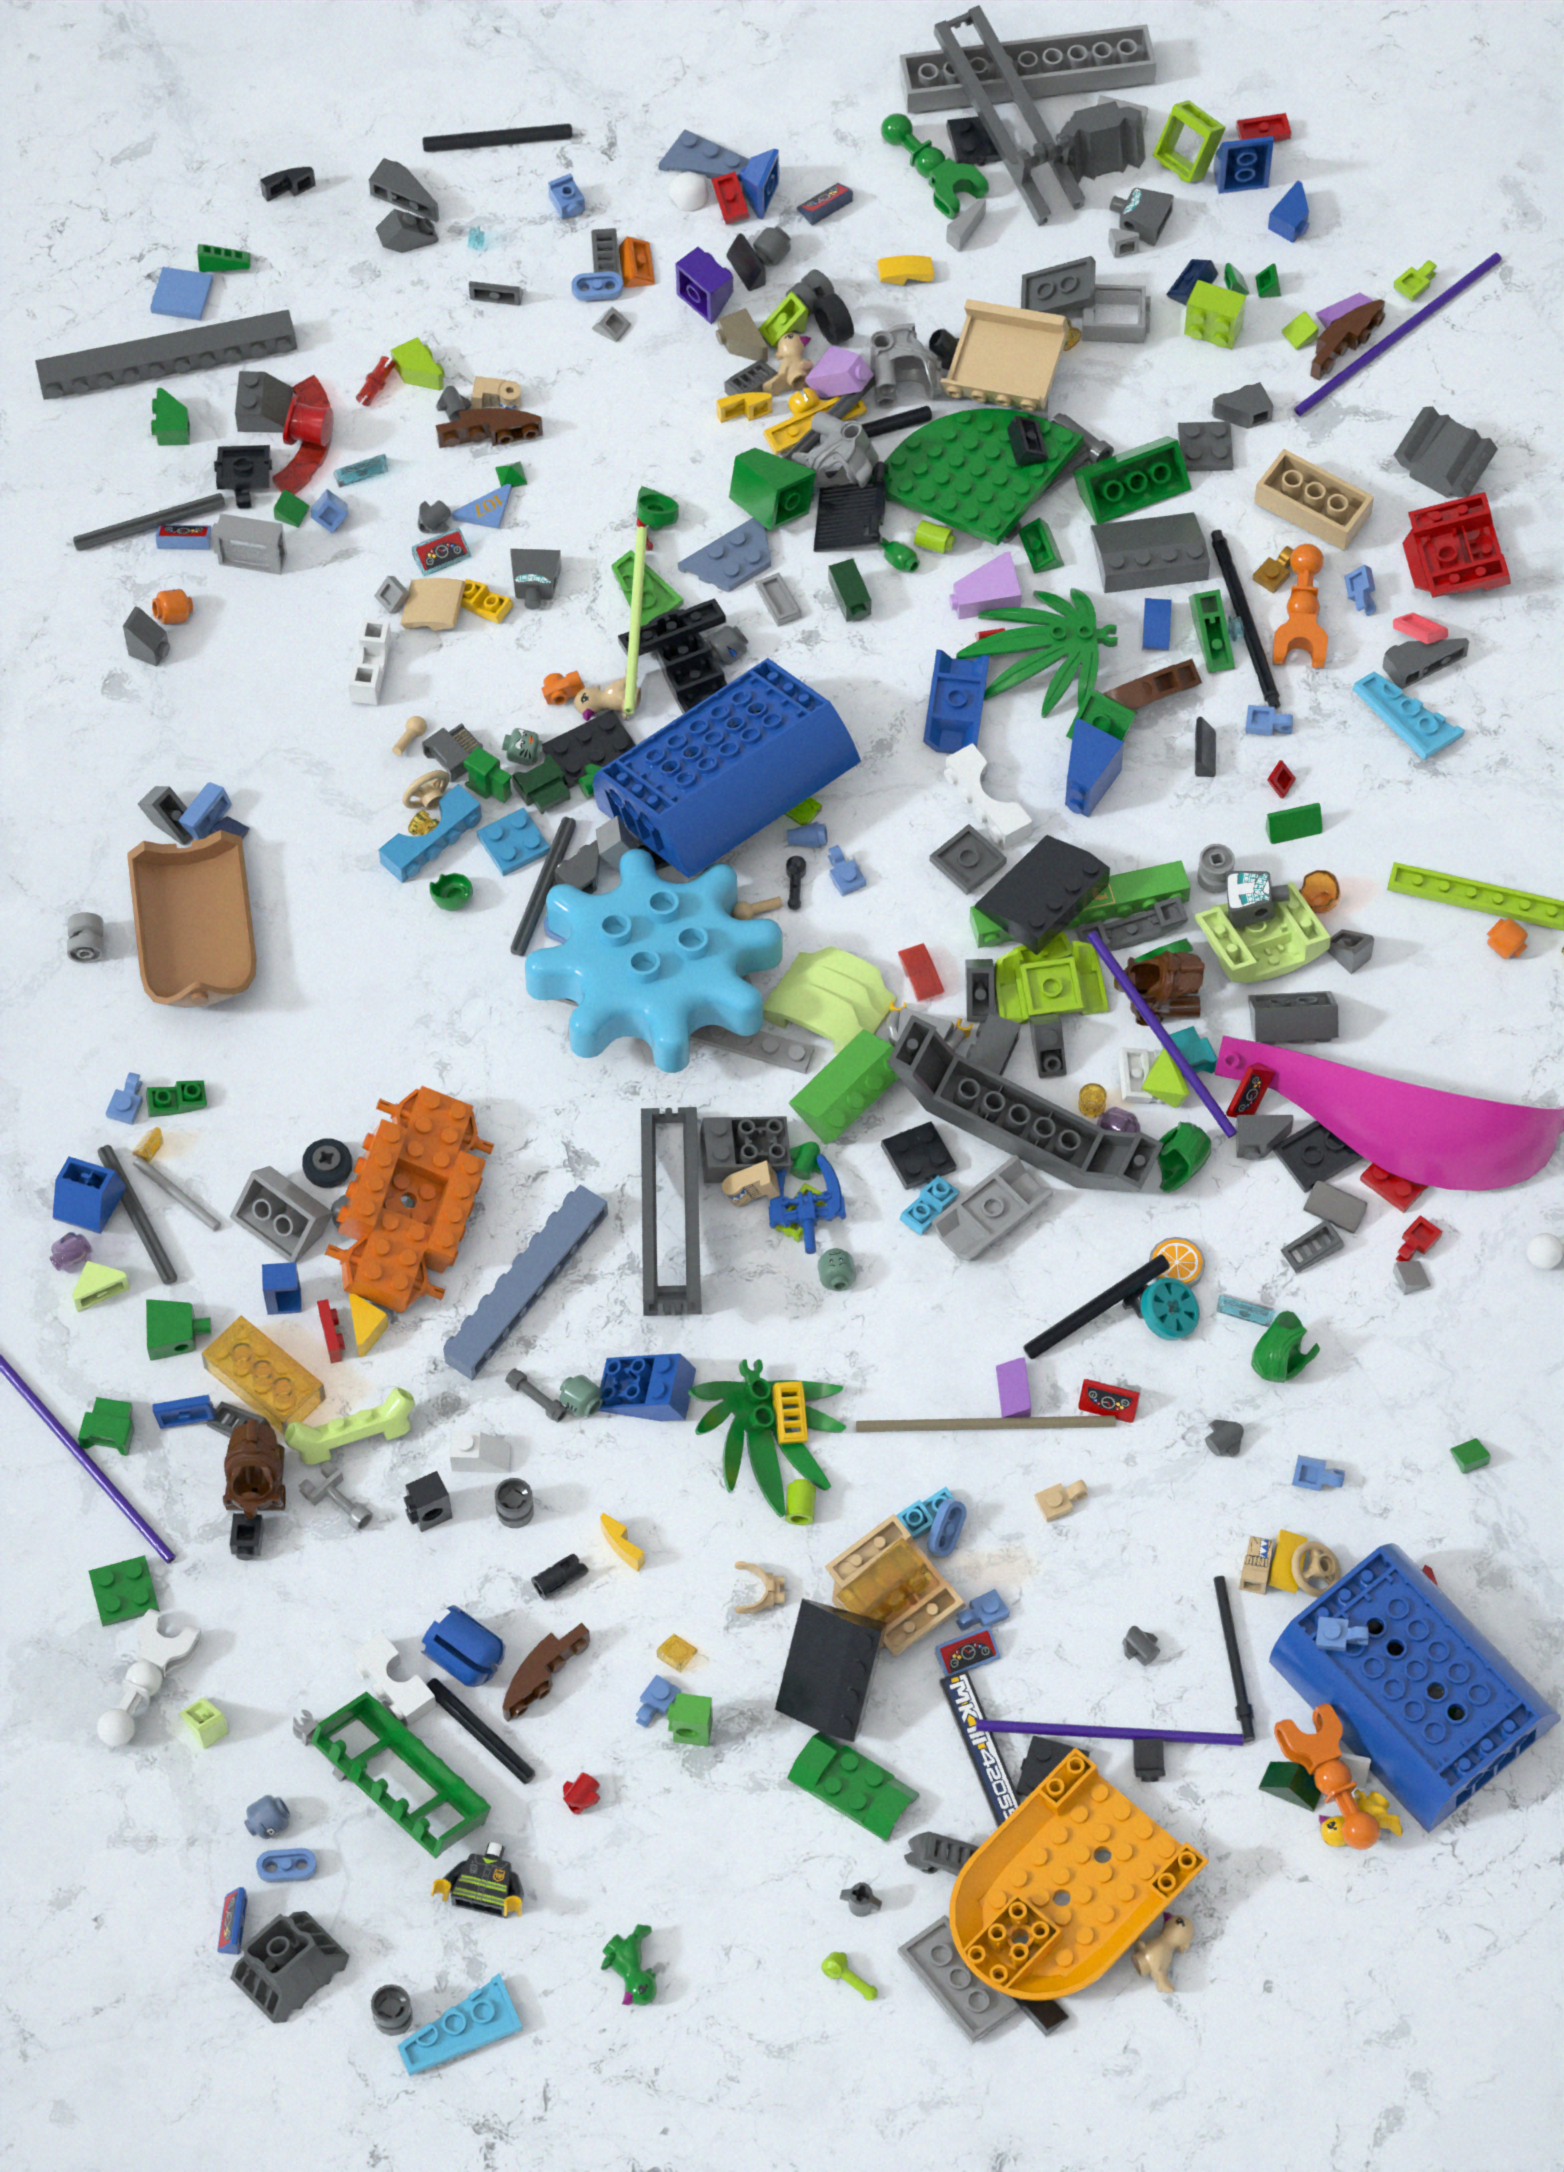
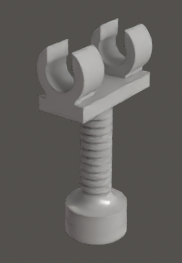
[298,1460,373,1531]
[293,1710,348,1782]

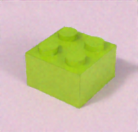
[1184,280,1246,350]

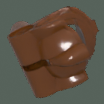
[1114,951,1204,1026]
[222,1419,286,1519]

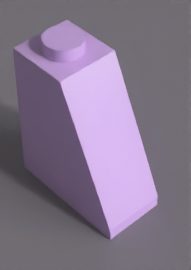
[804,346,874,399]
[949,551,1021,620]

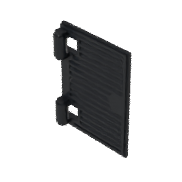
[813,461,889,552]

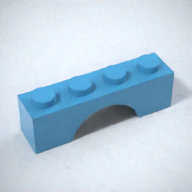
[378,784,482,883]

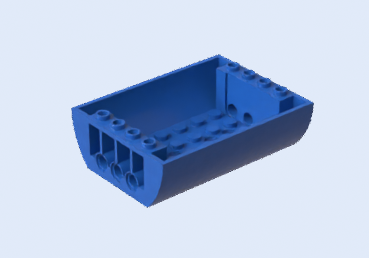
[593,658,861,878]
[1269,1543,1561,1833]

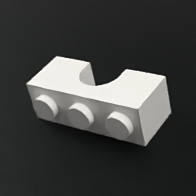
[349,618,391,705]
[353,1631,437,1727]

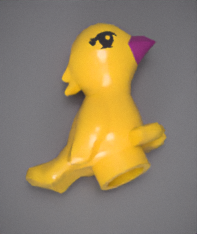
[1319,1789,1403,1847]

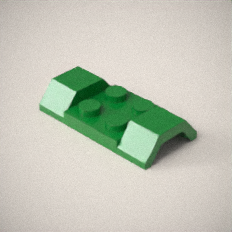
[787,1732,919,1842]

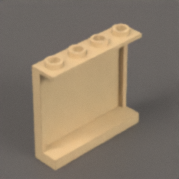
[940,299,1070,412]

